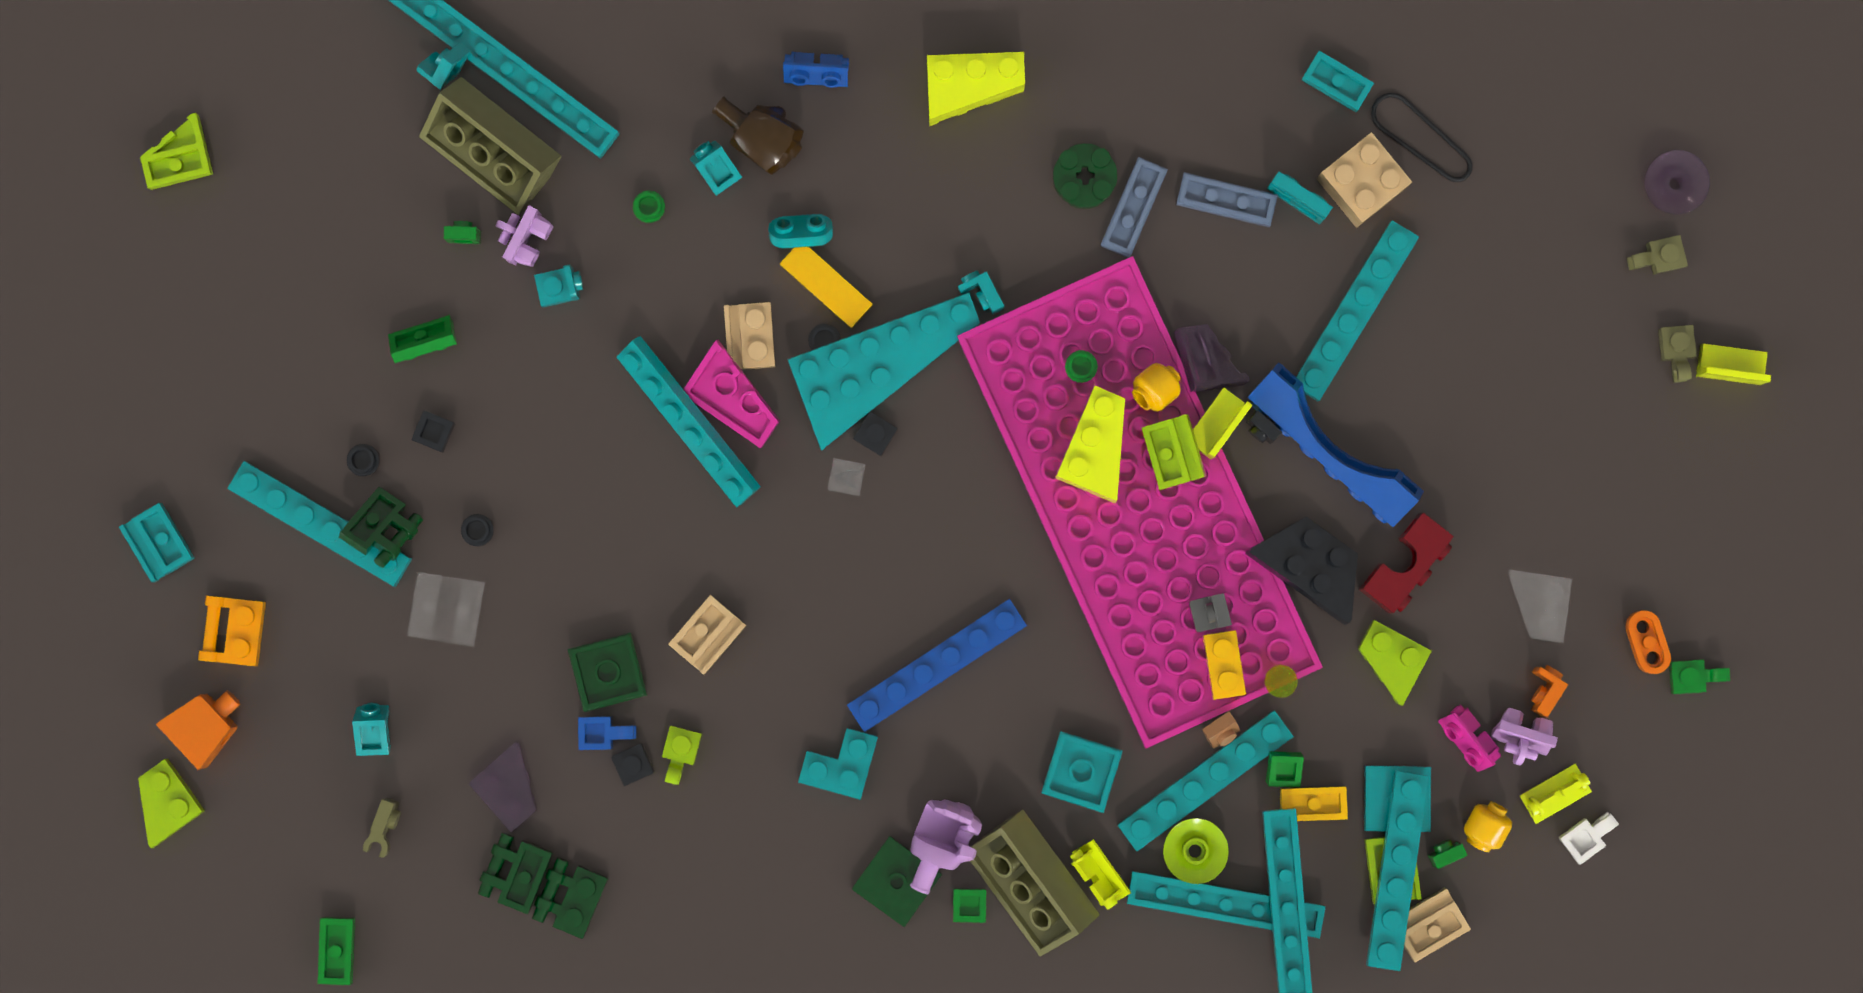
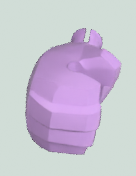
[910,799,982,894]

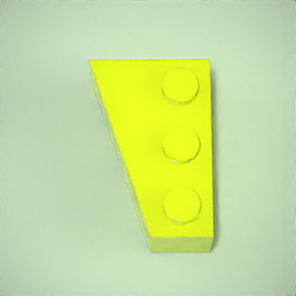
[927,52,1025,126]
[1055,386,1125,503]

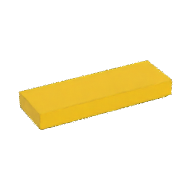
[780,247,873,329]

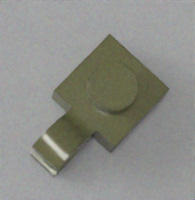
[1626,235,1688,275]
[1658,325,1697,383]
[363,798,401,858]

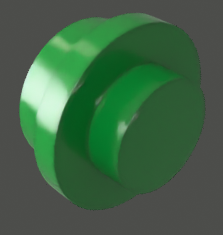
[633,190,665,223]
[1065,350,1098,383]

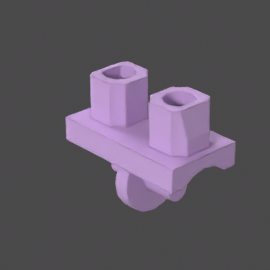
[495,206,554,267]
[1491,708,1558,766]

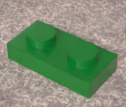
[388,315,457,363]
[317,917,355,985]

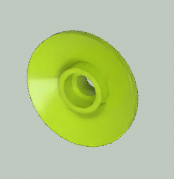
[1163,818,1229,884]

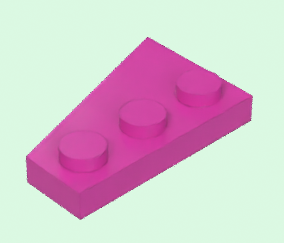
[683,340,780,448]

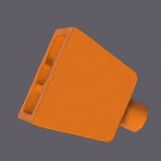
[156,690,240,770]

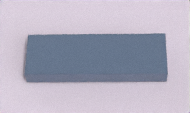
[1100,157,1168,258]
[1176,172,1278,227]

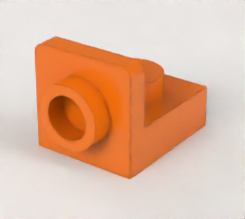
[1531,665,1568,718]

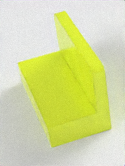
[1696,344,1771,385]
[1193,388,1253,459]

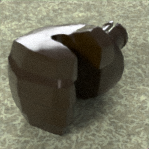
[712,96,804,175]

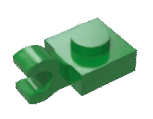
[1669,660,1730,694]

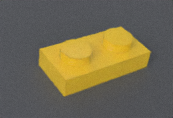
[1203,630,1246,700]
[1280,786,1348,821]

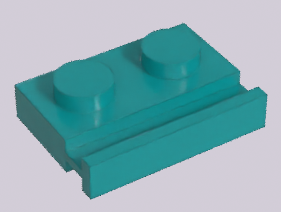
[1267,171,1333,225]
[119,503,195,583]

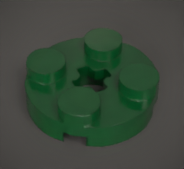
[1053,143,1117,209]

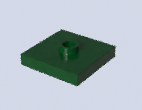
[568,633,648,712]
[852,836,942,927]

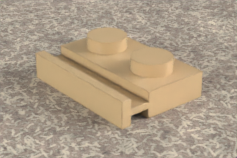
[724,302,776,370]
[668,595,747,675]
[1404,887,1471,962]

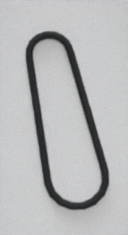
[1371,93,1473,182]

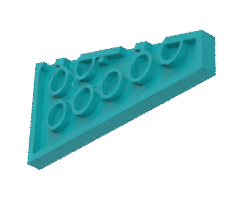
[787,292,980,451]

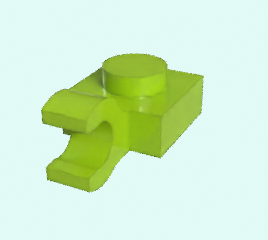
[662,726,702,785]

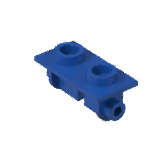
[783,51,849,88]

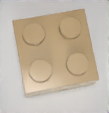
[1316,132,1412,228]

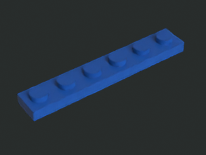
[847,599,1027,732]

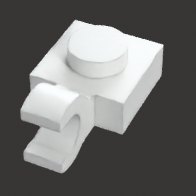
[1558,812,1619,865]

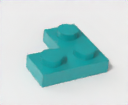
[798,728,878,800]

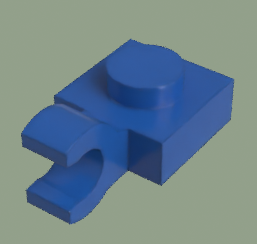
[578,716,637,750]

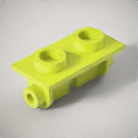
[1519,764,1592,824]
[1070,839,1131,910]

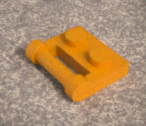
[198,596,266,666]

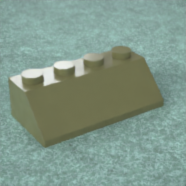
[419,77,561,215]
[969,809,1100,957]

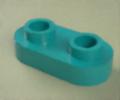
[768,214,833,248]

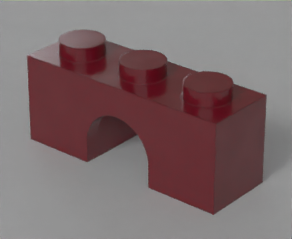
[1358,513,1454,613]

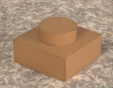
[1202,711,1240,749]

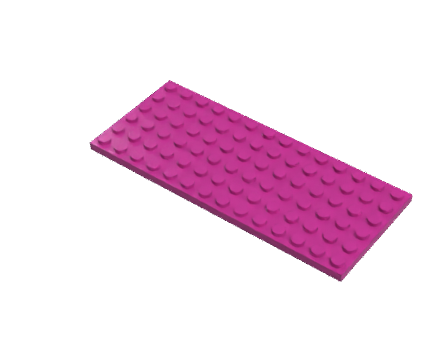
[957,256,1323,748]

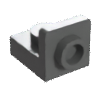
[1189,593,1232,632]

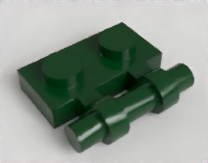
[339,487,423,568]
[478,832,554,914]
[532,857,609,939]

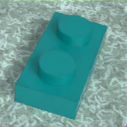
[1301,51,1374,112]

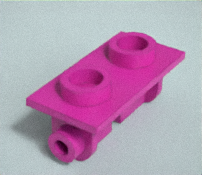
[1438,704,1501,772]

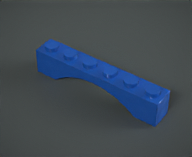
[1247,362,1424,527]

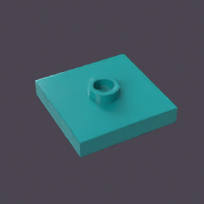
[1041,731,1123,813]
[1364,765,1431,832]

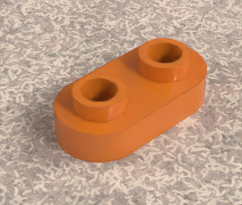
[1625,611,1671,674]

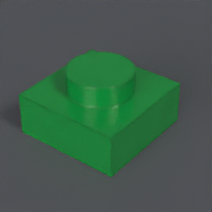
[444,221,481,244]
[1266,751,1304,787]
[1427,839,1468,869]
[953,888,986,923]

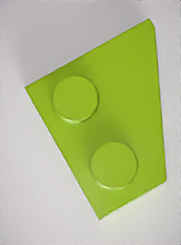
[140,113,213,190]
[1358,620,1432,706]
[138,759,205,849]

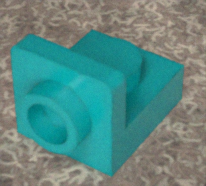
[416,42,470,90]
[690,141,742,196]
[534,264,584,308]
[958,270,1004,315]
[352,703,391,756]

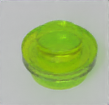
[1264,665,1298,698]

